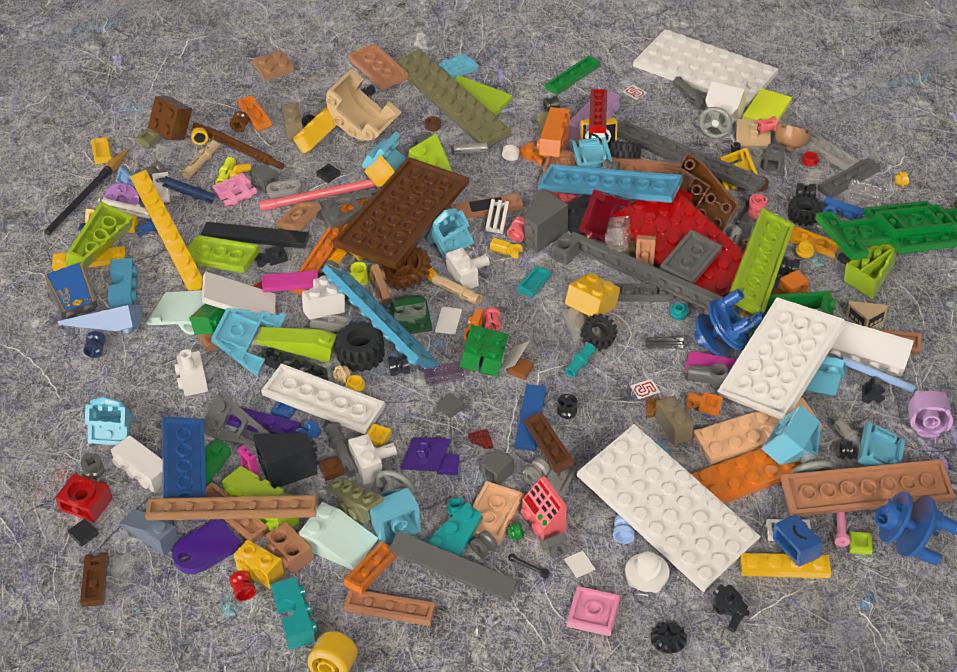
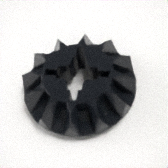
[650,620,687,654]

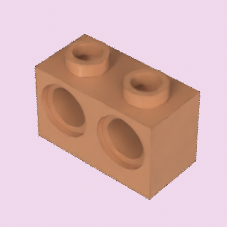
[265,521,314,574]

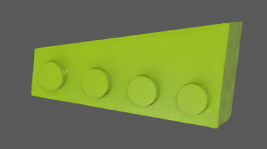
[65,201,133,270]
[222,466,300,532]

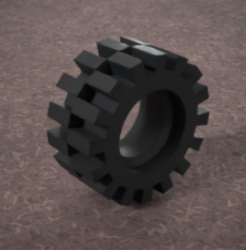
[610,141,642,159]
[788,194,822,226]
[580,313,618,351]

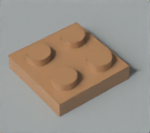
[252,50,294,81]
[276,202,322,231]

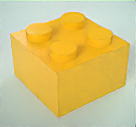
[565,273,620,317]

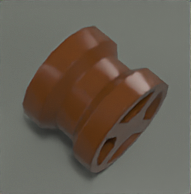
[230,111,249,132]

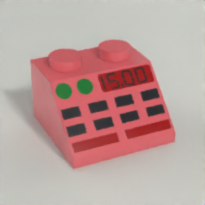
[521,476,566,541]

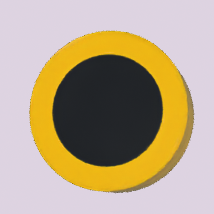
[191,128,208,145]

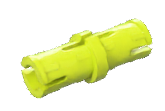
[215,157,236,184]

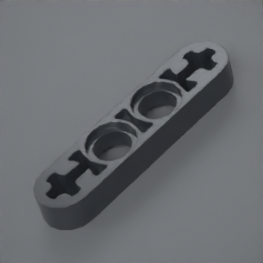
[262,347,328,381]

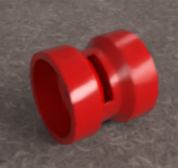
[229,570,256,601]

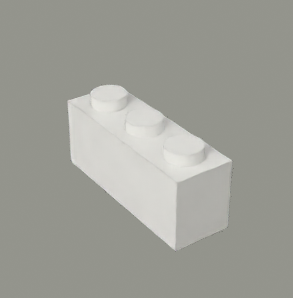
[111,435,162,493]

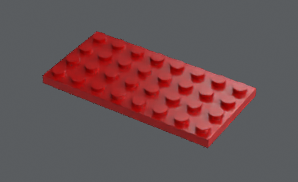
[613,191,744,310]

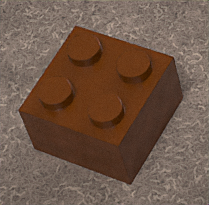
[148,96,192,140]

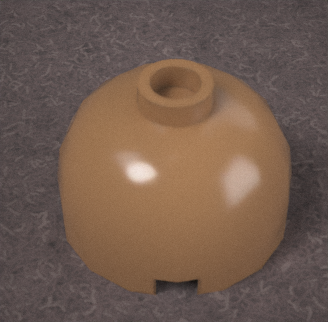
[775,123,811,151]

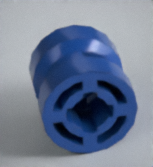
[293,419,322,441]

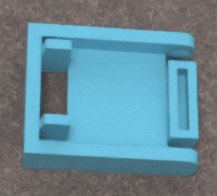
[571,137,613,168]
[857,421,905,467]

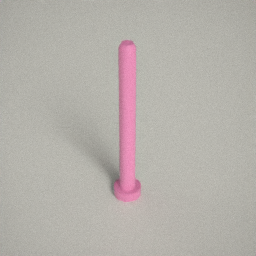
[834,468,850,547]

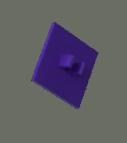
[400,437,451,471]

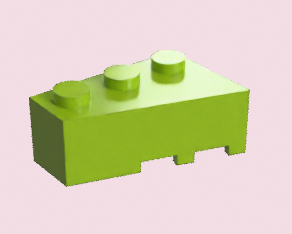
[408,134,453,172]
[844,244,897,299]

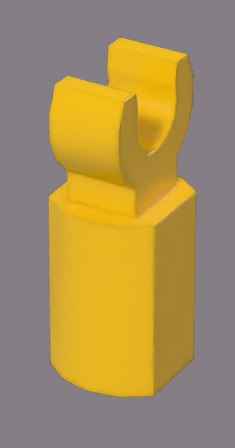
[490,238,523,259]

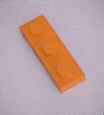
[237,95,272,131]
[343,541,398,595]

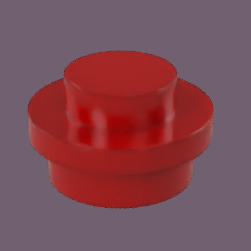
[801,151,819,167]

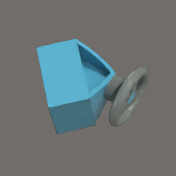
[761,405,833,474]
[370,470,421,545]

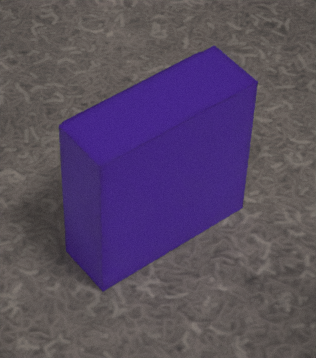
[437,454,460,475]

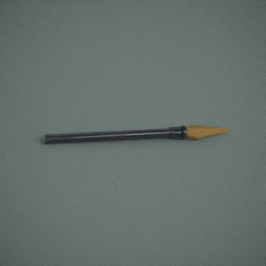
[44,149,129,235]

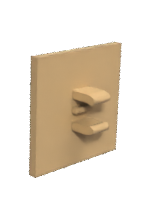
[736,119,771,148]

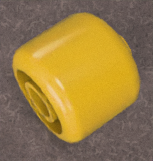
[307,631,358,672]

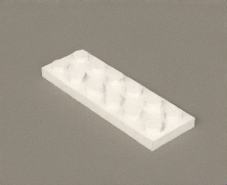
[261,364,385,434]

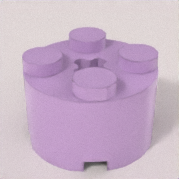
[908,390,953,438]

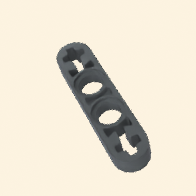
[614,283,675,302]

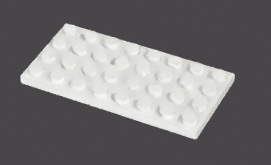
[633,29,778,108]
[577,424,761,592]

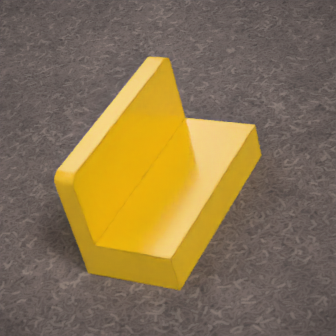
[364,155,395,188]

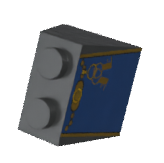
[45,262,98,320]

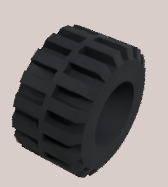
[335,321,385,372]

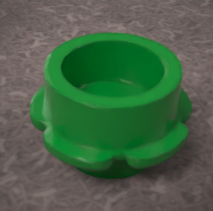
[507,522,524,542]

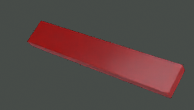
[589,89,607,133]

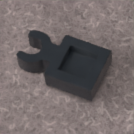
[255,245,288,268]

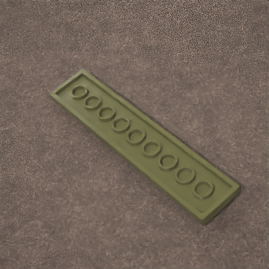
[396,49,511,147]

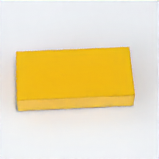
[91,137,112,165]

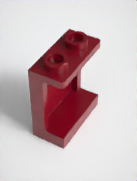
[579,189,630,242]

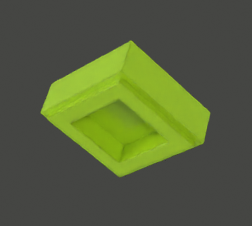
[849,531,873,555]

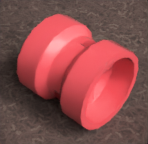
[748,194,767,219]
[507,217,525,242]

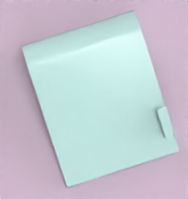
[146,290,205,335]

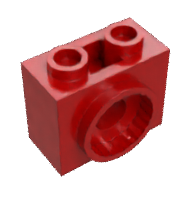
[55,473,113,523]

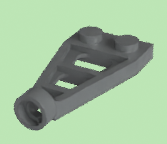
[318,185,383,229]
[204,395,271,447]

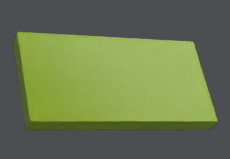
[454,75,513,116]
[187,235,261,273]

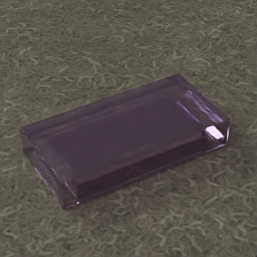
[423,361,465,386]

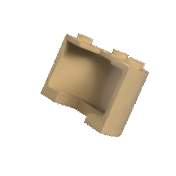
[326,68,402,141]

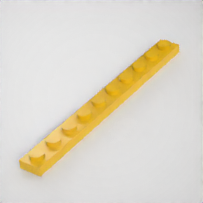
[130,170,203,291]

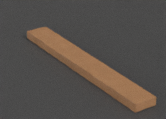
[145,495,319,521]

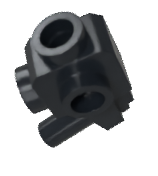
[712,584,750,632]

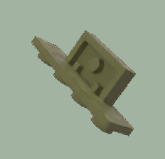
[325,477,384,524]

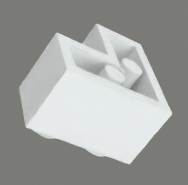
[302,276,345,320]

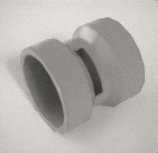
[522,458,551,486]

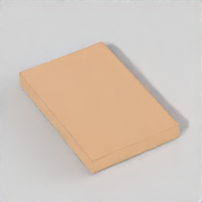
[473,481,525,545]

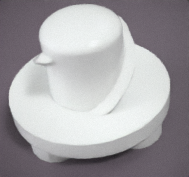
[625,551,669,593]

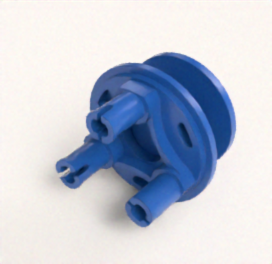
[694,288,765,357]
[875,491,957,565]

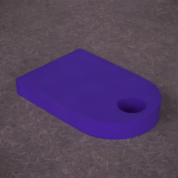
[172,519,242,574]

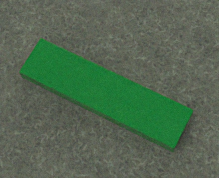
[545,55,600,95]

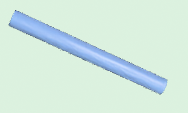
[841,356,916,393]

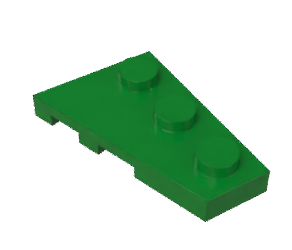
[205,439,232,486]

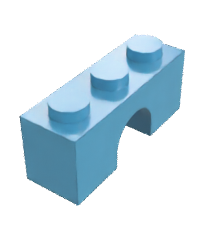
[108,258,139,309]

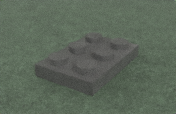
[660,230,722,284]

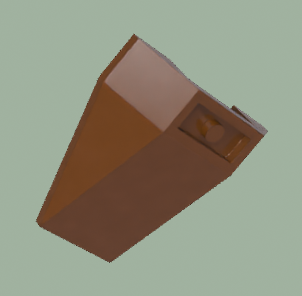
[677,153,739,232]

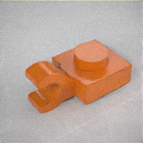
[464,308,483,340]
[685,392,723,416]

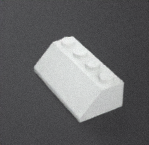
[827,321,914,377]

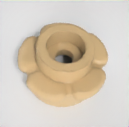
[333,365,351,384]

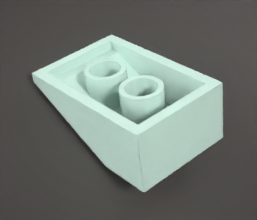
[299,502,379,570]

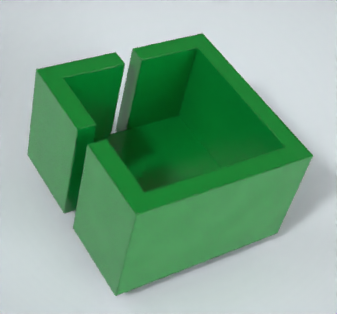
[460,324,509,377]

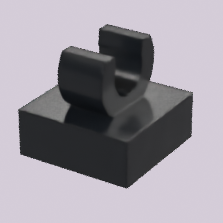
[862,376,885,404]

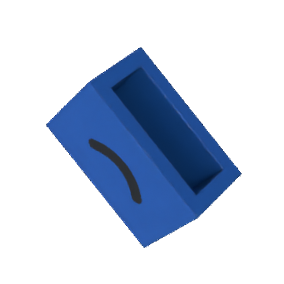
[773,515,823,567]

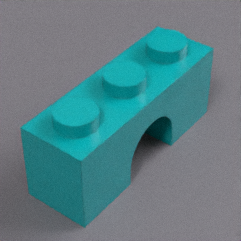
[270,577,318,650]

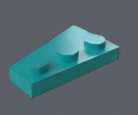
[425,502,483,557]

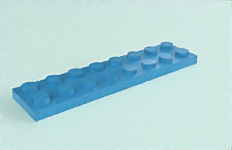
[538,164,683,203]
[322,264,440,369]

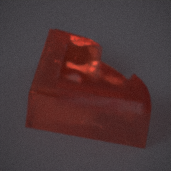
[468,429,493,449]

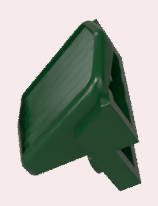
[389,295,432,334]

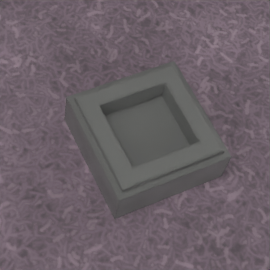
[436,393,465,418]

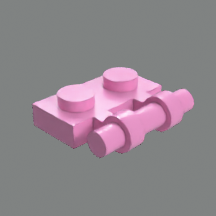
[212,173,257,207]

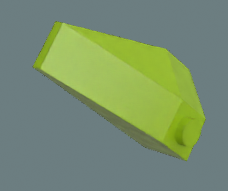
[256,327,337,363]

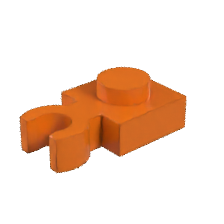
[519,142,547,166]

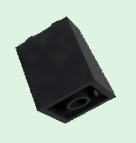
[253,433,319,489]

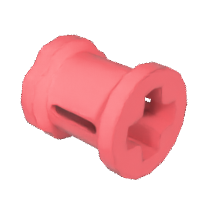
[757,116,778,134]
[483,307,502,331]

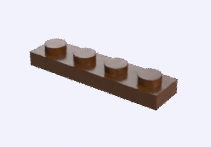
[523,412,574,473]

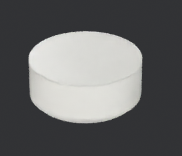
[502,145,520,161]

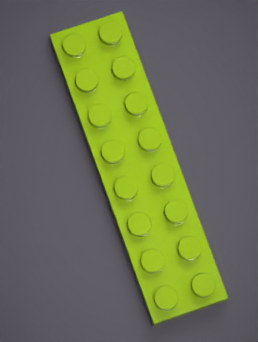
[729,208,794,314]

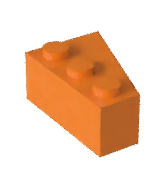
[537,107,570,157]

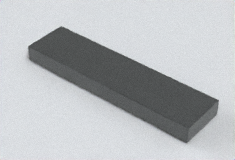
[818,158,881,198]

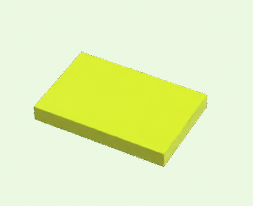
[742,88,792,122]

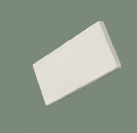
[201,272,275,314]

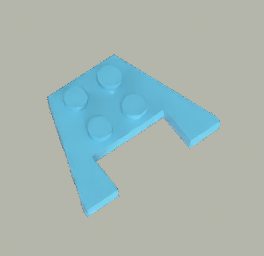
[211,308,287,376]

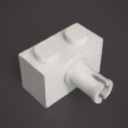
[446,248,490,289]
[174,349,208,396]
[348,434,397,485]

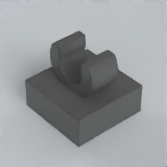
[540,532,568,558]

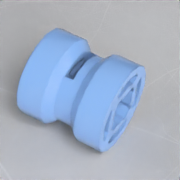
[613,515,635,544]

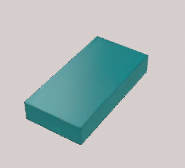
[517,265,552,298]

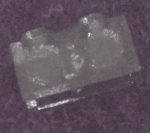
[844,179,887,209]
[605,216,631,252]

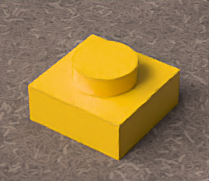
[367,423,392,447]

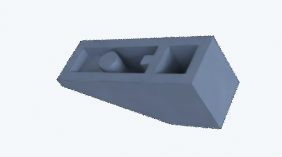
[119,510,179,556]

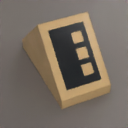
[846,301,888,328]

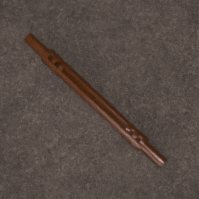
[192,122,285,170]

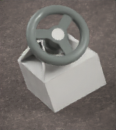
[699,82,747,139]

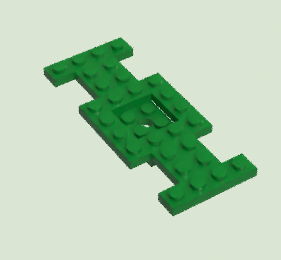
[815,200,957,260]

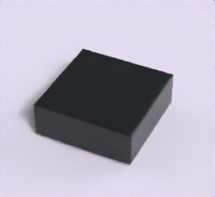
[316,164,341,183]
[68,518,99,547]

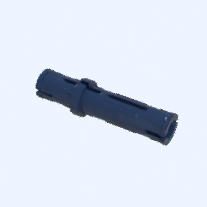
[162,176,216,204]

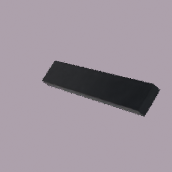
[201,222,309,249]

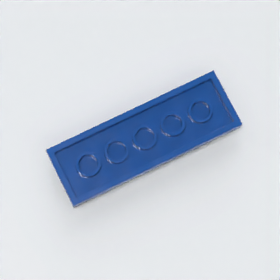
[162,416,206,521]

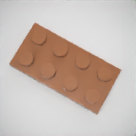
[348,43,409,90]

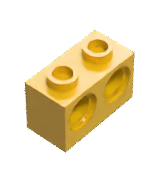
[234,540,284,589]

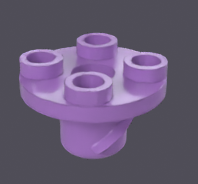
[104,182,140,205]

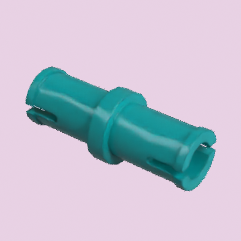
[565,343,596,378]

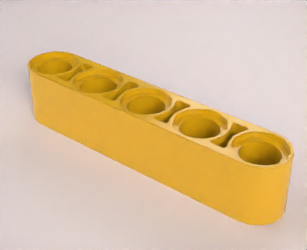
[293,106,336,153]

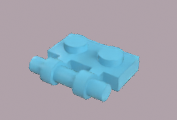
[437,53,478,79]

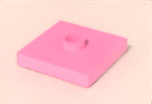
[567,586,621,636]

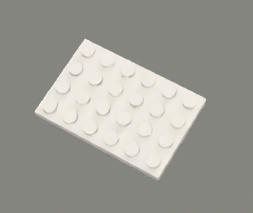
[717,297,846,419]

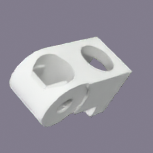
[152,172,171,203]

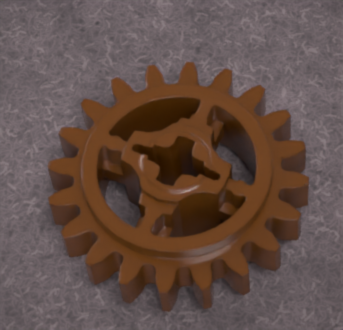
[381,247,432,291]

